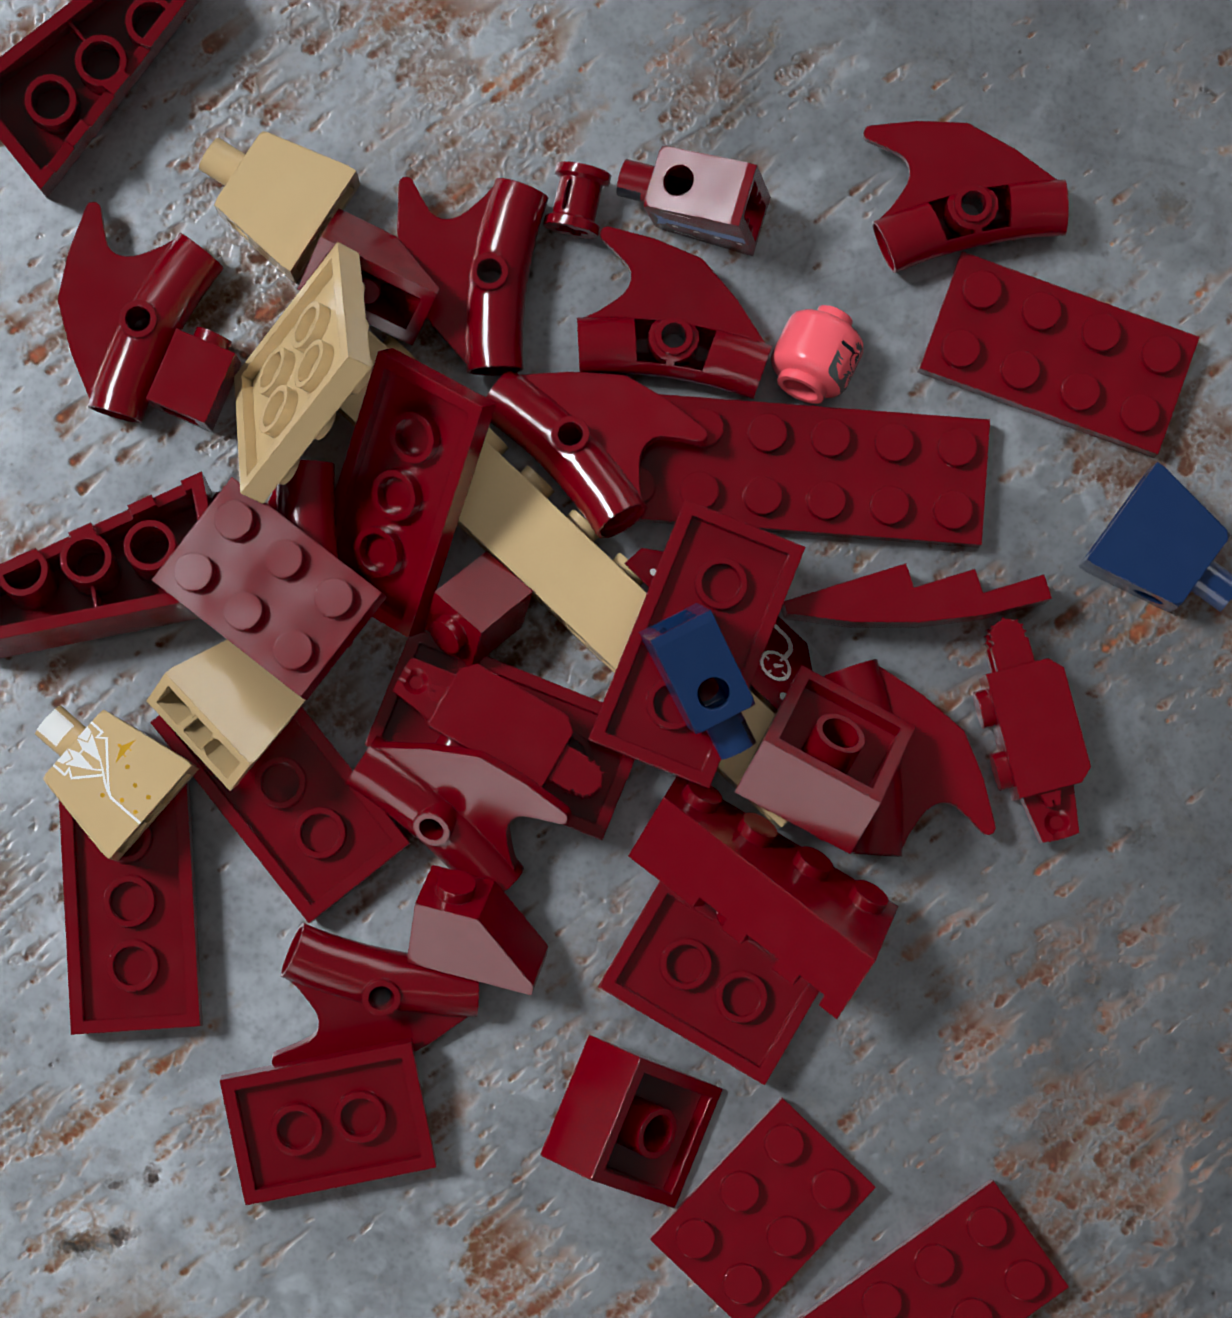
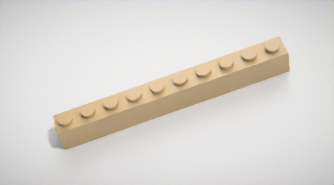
[337,330,787,829]

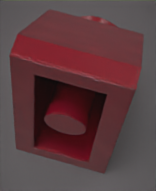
[297,208,439,346]
[407,865,549,995]

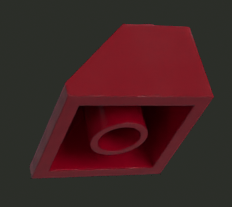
[735,665,916,854]
[540,1035,723,1208]

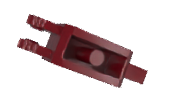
[973,617,1091,843]
[393,658,604,799]

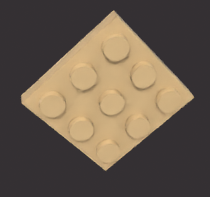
[234,242,373,504]

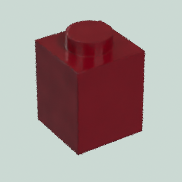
[146,327,242,432]
[425,551,533,666]

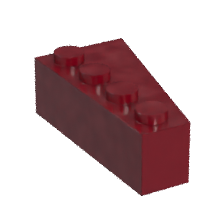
[0,0,200,198]
[0,471,213,658]
[628,776,899,1019]

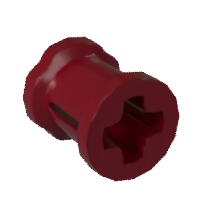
[543,161,612,239]

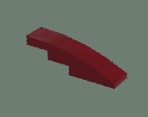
[781,563,1052,628]

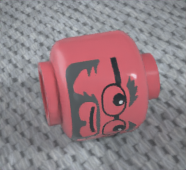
[771,305,864,404]

